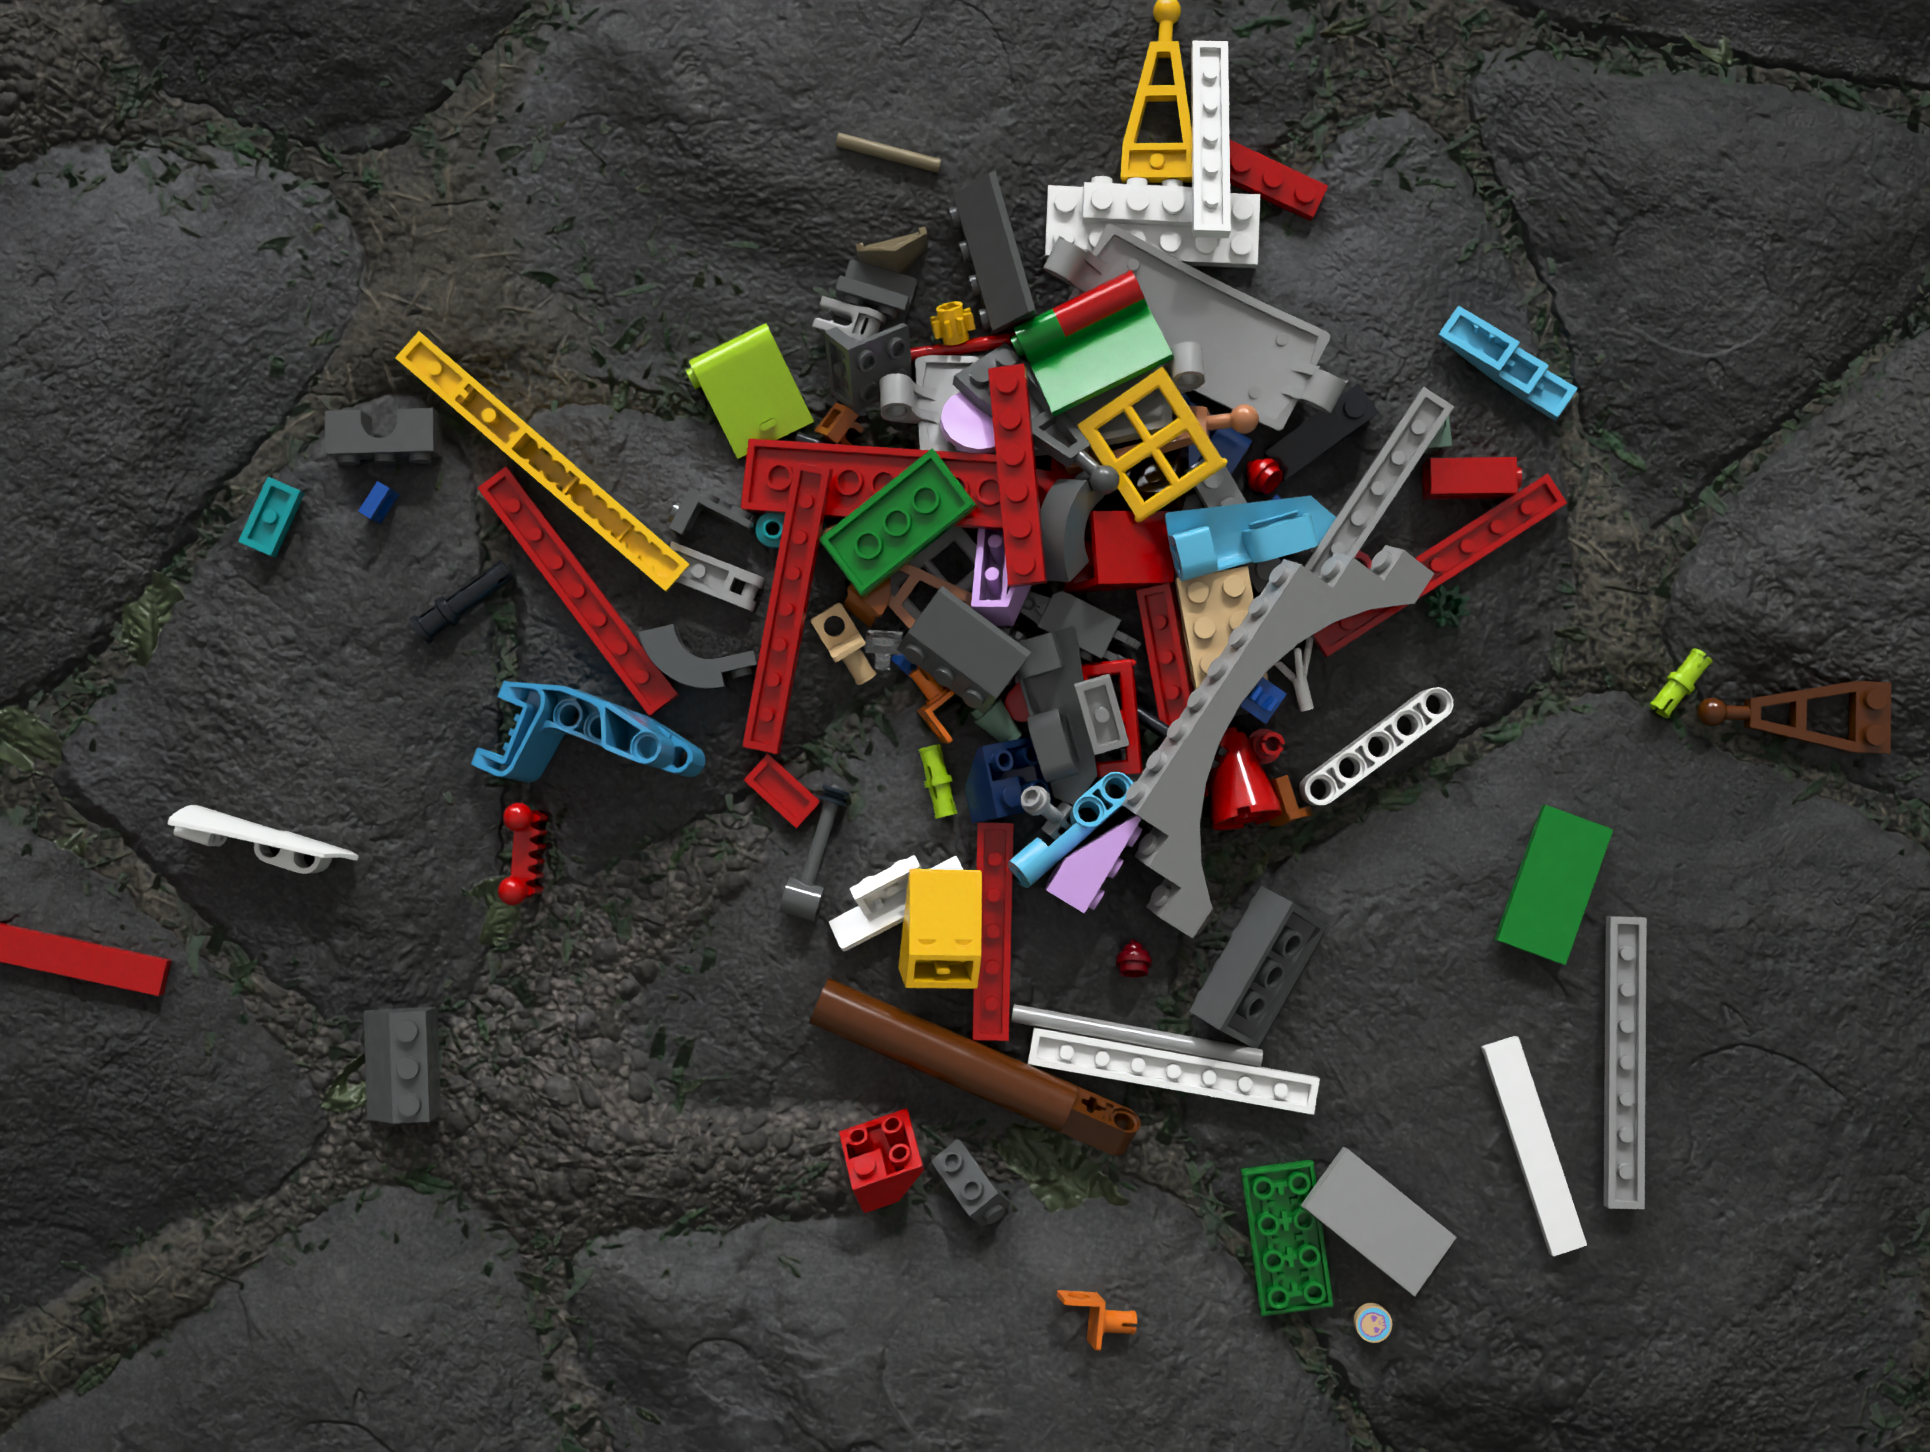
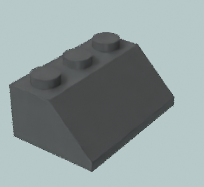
[897,586,1031,714]
[364,1007,441,1124]

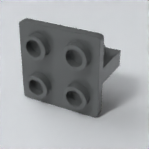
[831,259,917,333]

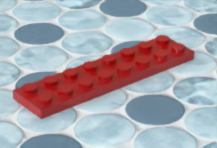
[741,439,1003,530]

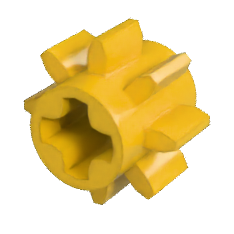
[930,301,976,345]

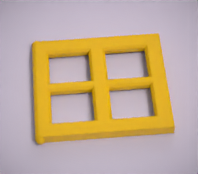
[1077,367,1228,522]

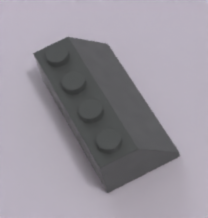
[949,171,1035,335]
[1189,886,1328,1049]

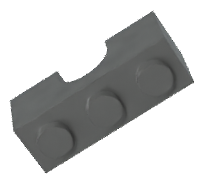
[325,408,443,466]

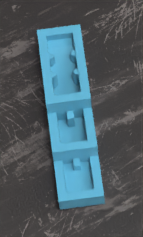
[1438,306,1578,421]

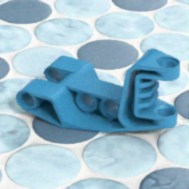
[471,680,705,783]

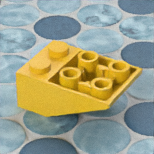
[898,869,982,989]

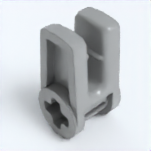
[812,296,887,342]

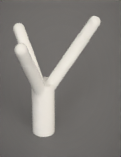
[1274,636,1314,711]

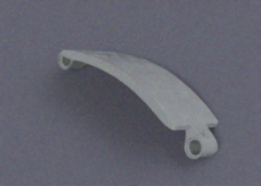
[1043,224,1348,431]
[879,331,1205,456]

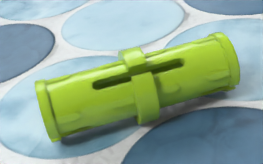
[1649,648,1713,718]
[918,744,958,819]

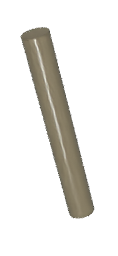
[836,133,942,173]

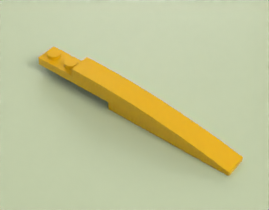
[395,331,690,592]

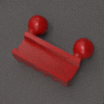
[498,803,548,906]

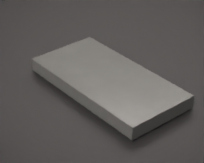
[1300,1147,1457,1296]

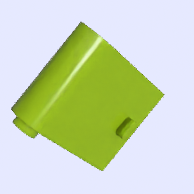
[686,323,814,459]

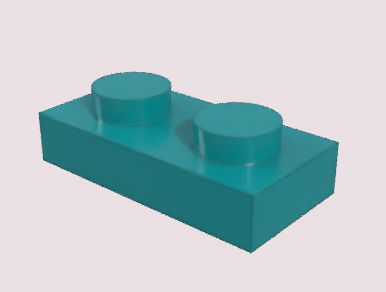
[238,477,305,558]

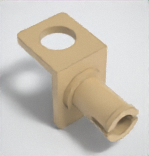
[811,603,876,685]

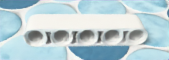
[1299,687,1453,805]

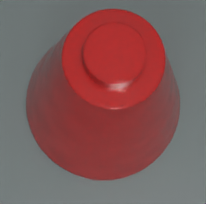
[1210,727,1282,831]

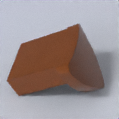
[843,577,891,628]
[1269,775,1313,826]

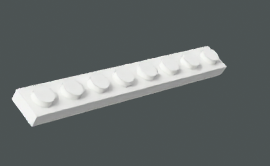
[1028,1027,1320,1115]

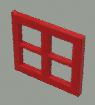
[1082,659,1143,777]

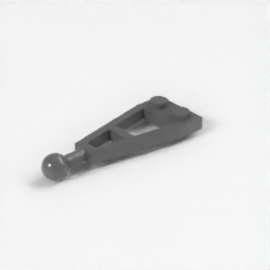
[952,343,1119,495]

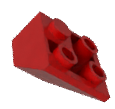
[839,1108,924,1213]

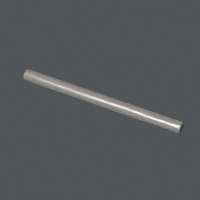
[1011,1004,1263,1067]

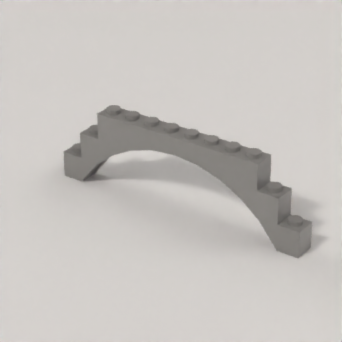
[1122,545,1434,938]

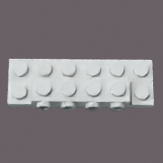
[1045,176,1260,268]

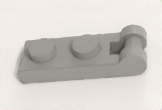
[670,542,766,612]

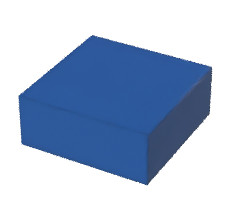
[358,481,400,524]

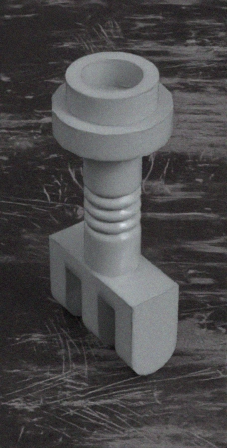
[1021,786,1081,840]

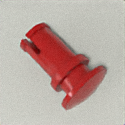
[1248,729,1285,764]

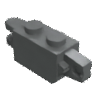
[1019,591,1141,663]

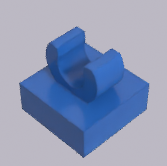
[1239,677,1287,724]

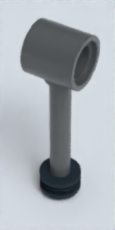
[779,785,850,922]

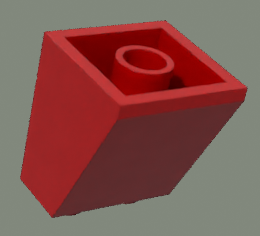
[1064,511,1175,594]

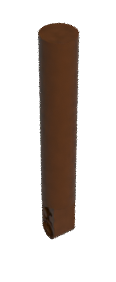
[809,978,1141,1156]

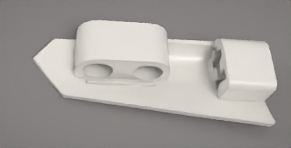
[168,805,359,874]

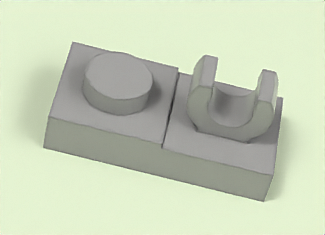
[1074,674,1130,755]

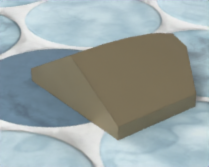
[856,227,928,274]

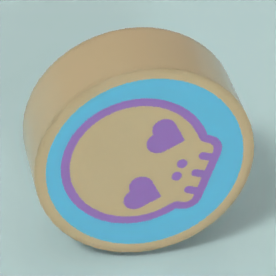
[1353,1303,1392,1343]

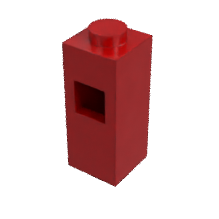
[1422,457,1522,500]

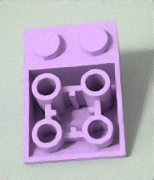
[1043,815,1143,914]

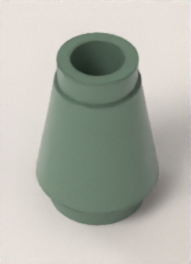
[970,698,1022,743]

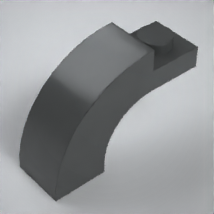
[1040,471,1105,582]
[638,624,758,691]

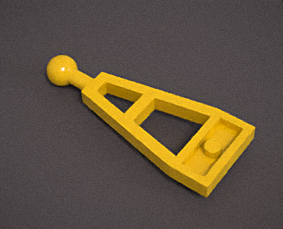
[1121,0,1192,183]

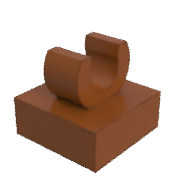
[814,402,863,445]

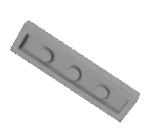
[1184,458,1281,593]

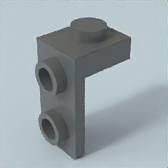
[668,489,756,539]
[932,1139,1011,1227]

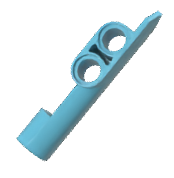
[1165,496,1336,581]
[1007,772,1133,888]

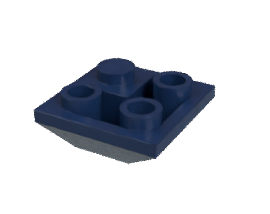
[964,737,1053,823]

